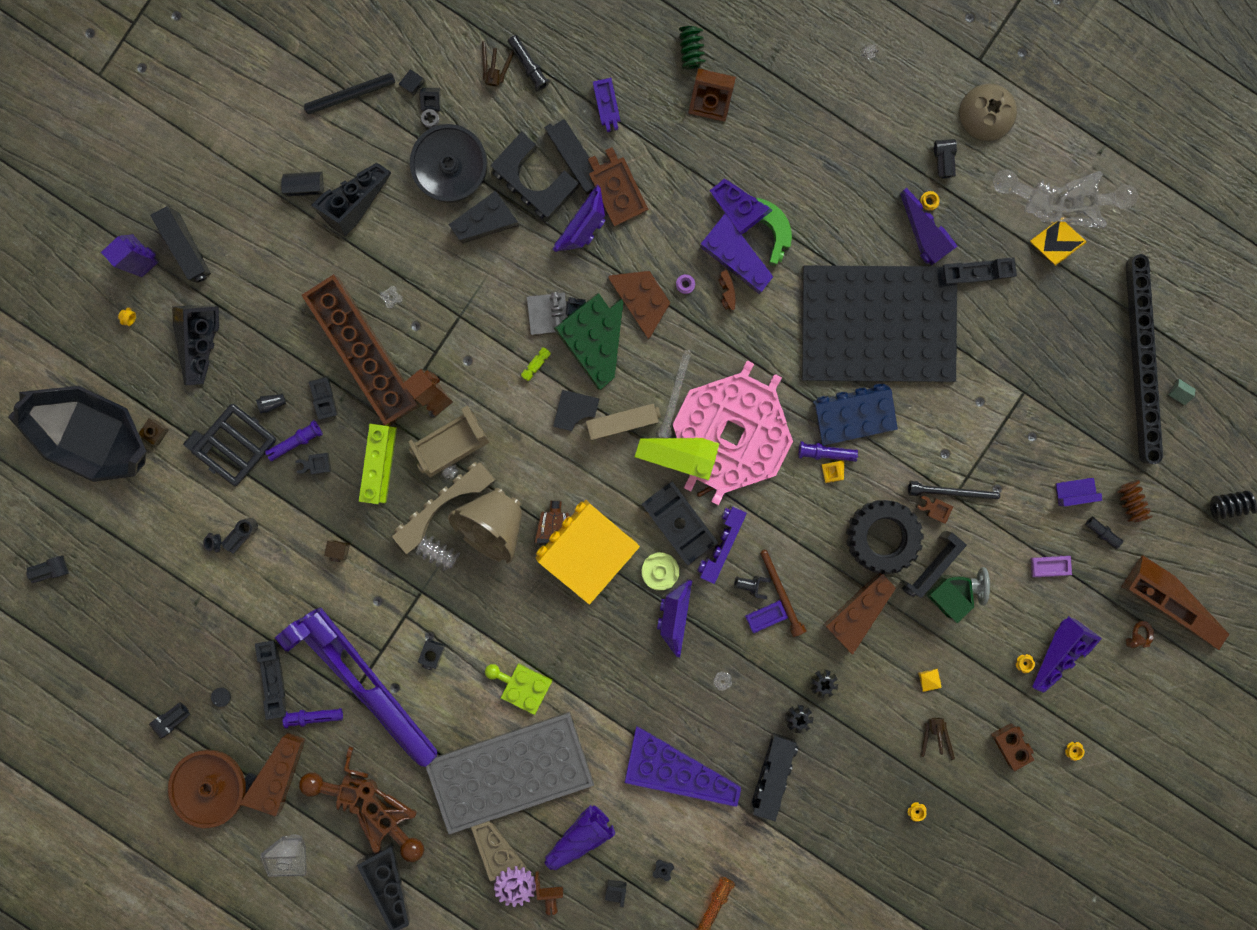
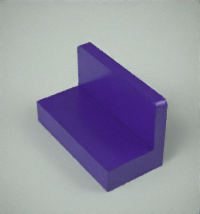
[1055,478,1103,507]

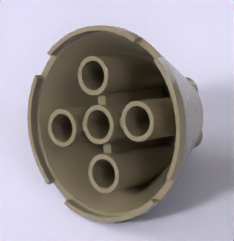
[448,488,522,563]

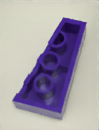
[101,234,158,277]

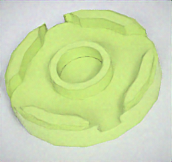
[642,552,679,590]

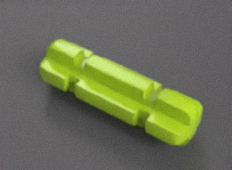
[521,347,551,381]

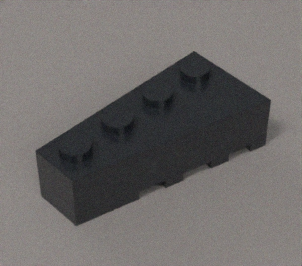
[750,733,798,822]

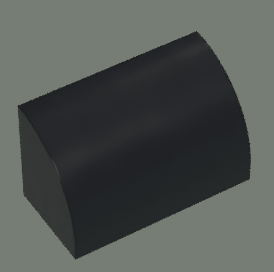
[281,171,324,197]

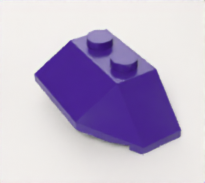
[552,185,606,252]
[657,579,692,657]

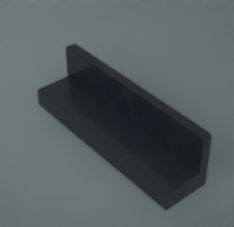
[544,119,595,195]

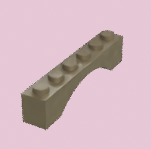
[392,462,497,554]

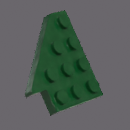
[553,293,624,390]

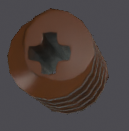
[1117,480,1153,523]

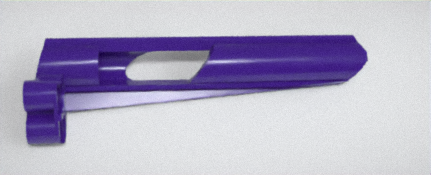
[275,607,437,767]

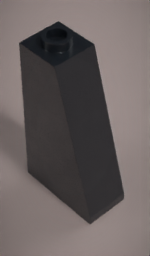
[150,206,211,283]

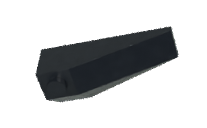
[311,163,391,236]
[172,305,219,386]

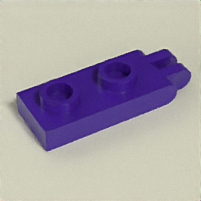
[593,78,621,132]

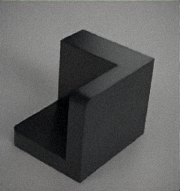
[605,879,627,908]

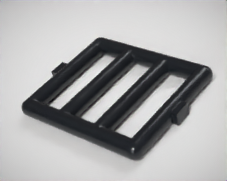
[191,404,276,486]

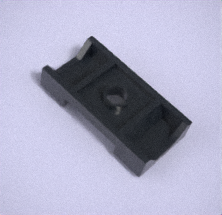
[642,481,718,566]

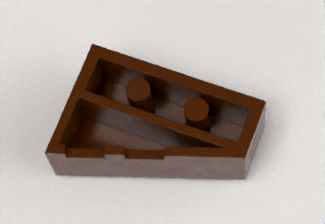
[403,369,453,416]

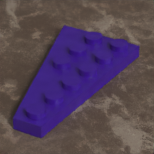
[625,725,741,807]

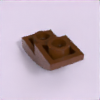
[718,269,736,313]

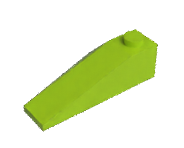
[635,438,720,480]

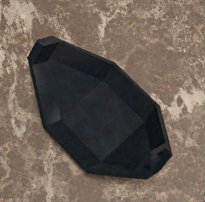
[8,386,146,482]

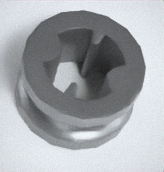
[421,109,439,128]

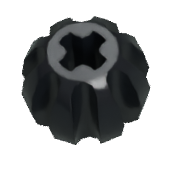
[810,670,839,698]
[785,705,814,733]

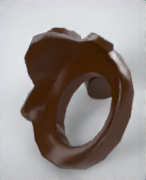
[1126,621,1154,648]

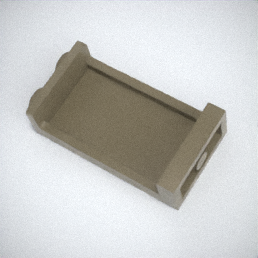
[408,405,490,477]

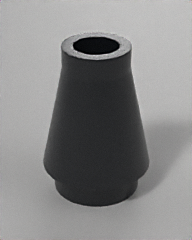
[256,393,286,414]

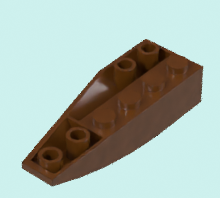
[1121,555,1229,650]

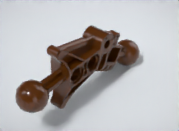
[299,772,424,862]

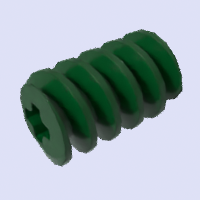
[679,26,706,70]

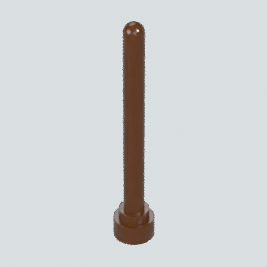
[760,549,807,637]

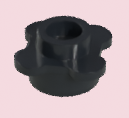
[203,533,221,553]
[653,860,674,881]

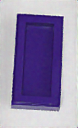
[745,600,788,633]

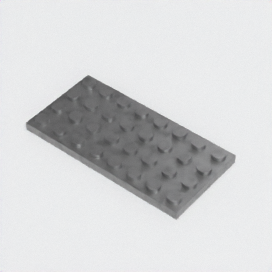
[426,712,594,834]

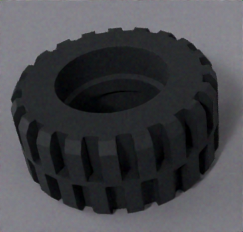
[846,500,924,574]

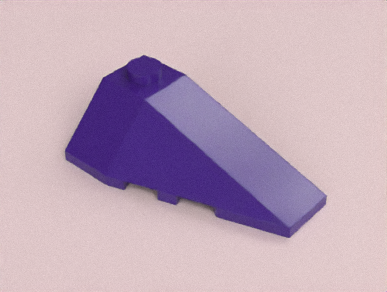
[900,188,957,266]
[1032,616,1102,693]

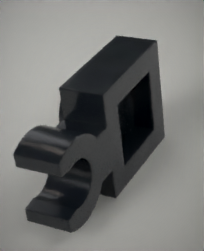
[295,453,331,474]

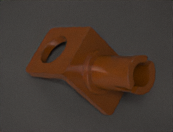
[535,871,563,915]

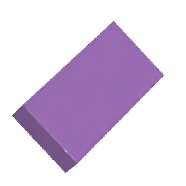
[1031,556,1072,577]

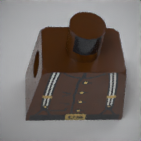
[535,501,570,543]

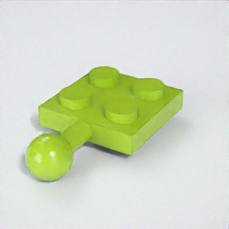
[485,663,552,715]

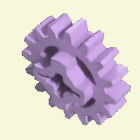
[494,866,536,907]

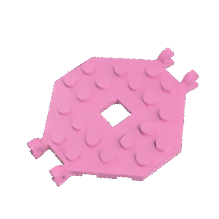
[672,361,793,505]

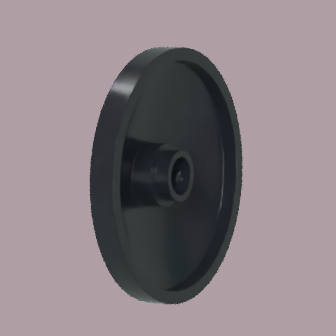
[410,124,488,203]

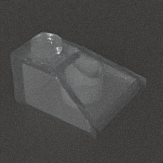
[260,834,306,877]

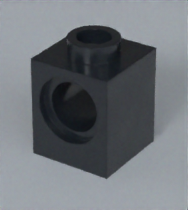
[418,638,446,670]

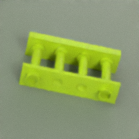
[359,424,397,504]

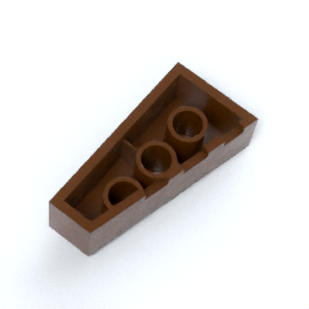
[824,573,896,655]

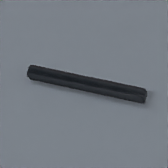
[304,73,395,114]

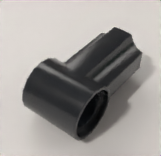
[934,139,957,179]
[221,518,258,554]
[26,555,69,584]
[149,702,190,739]

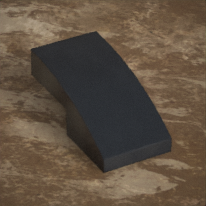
[309,376,337,420]

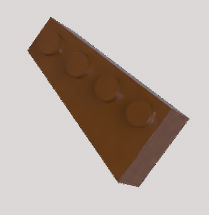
[240,733,306,816]

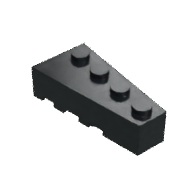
[357,842,410,930]

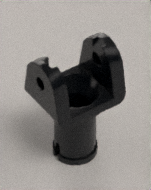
[734,575,771,600]

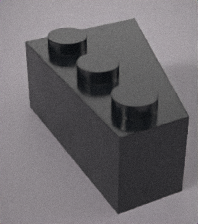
[448,191,520,244]

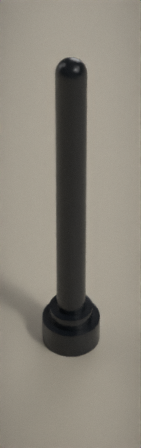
[908,480,1001,500]

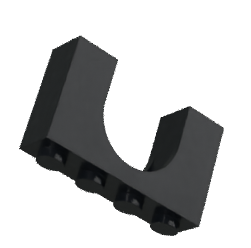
[490,131,579,221]

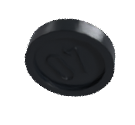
[211,687,231,707]

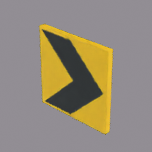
[1030,218,1087,266]

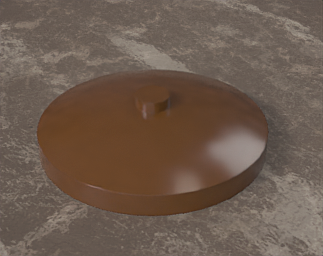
[168,749,246,828]

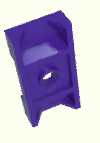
[697,505,747,584]

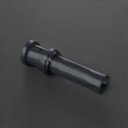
[507,35,550,91]

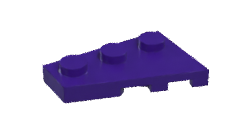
[709,178,773,235]

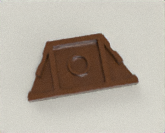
[608,271,670,339]

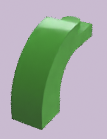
[756,197,792,267]

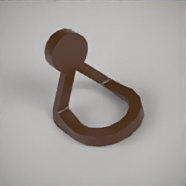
[344,746,368,778]

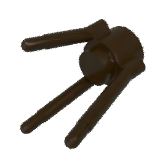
[482,41,514,87]
[921,718,955,760]

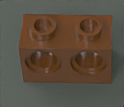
[991,723,1034,771]

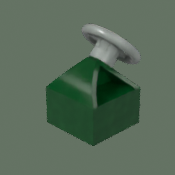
[925,567,990,623]

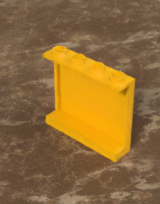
[535,500,640,605]

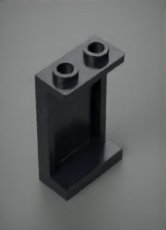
[899,531,967,598]

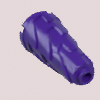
[545,804,615,870]

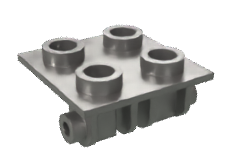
[527,292,567,335]

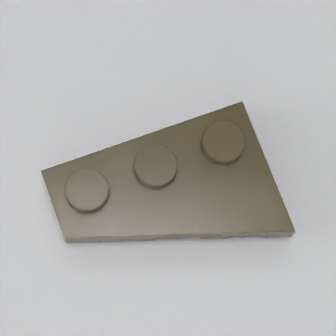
[471,820,527,881]

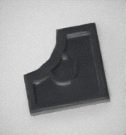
[553,390,600,431]

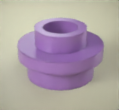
[676,275,695,294]

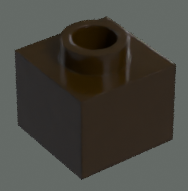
[139,418,169,445]
[324,540,350,562]

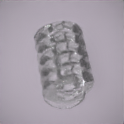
[416,534,460,571]

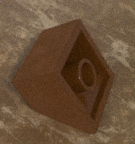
[689,68,736,122]

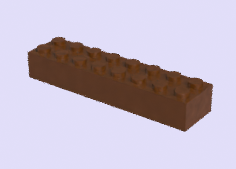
[302,274,421,426]

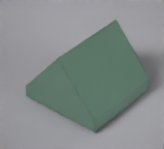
[1168,379,1195,405]

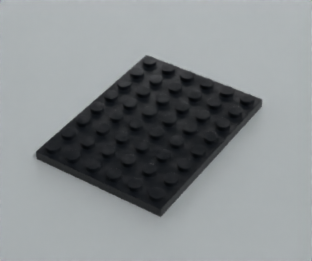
[802,265,957,382]

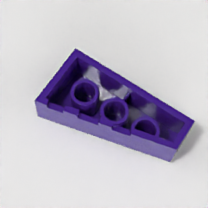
[700,214,773,295]

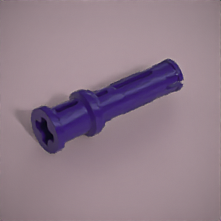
[265,420,323,461]
[798,441,858,462]
[283,708,343,729]

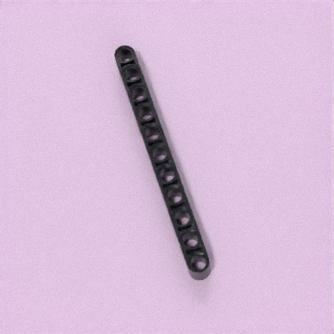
[1126,254,1163,464]

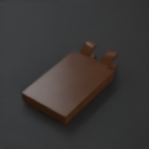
[588,147,649,226]

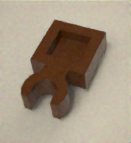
[916,496,954,524]

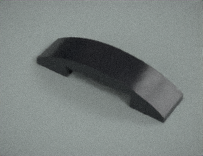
[943,257,1017,284]
[255,640,286,720]

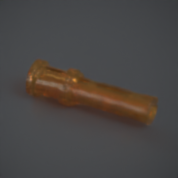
[697,876,735,930]

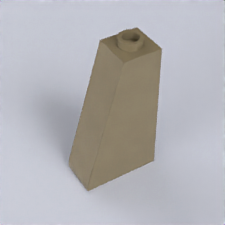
[586,404,661,441]

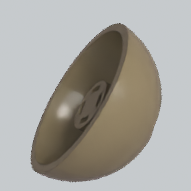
[959,83,1017,141]

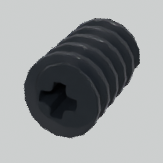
[1210,490,1257,520]

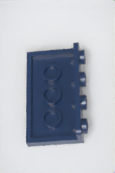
[813,384,898,445]

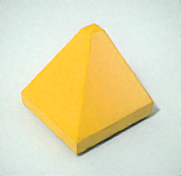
[822,460,844,483]
[919,669,942,692]

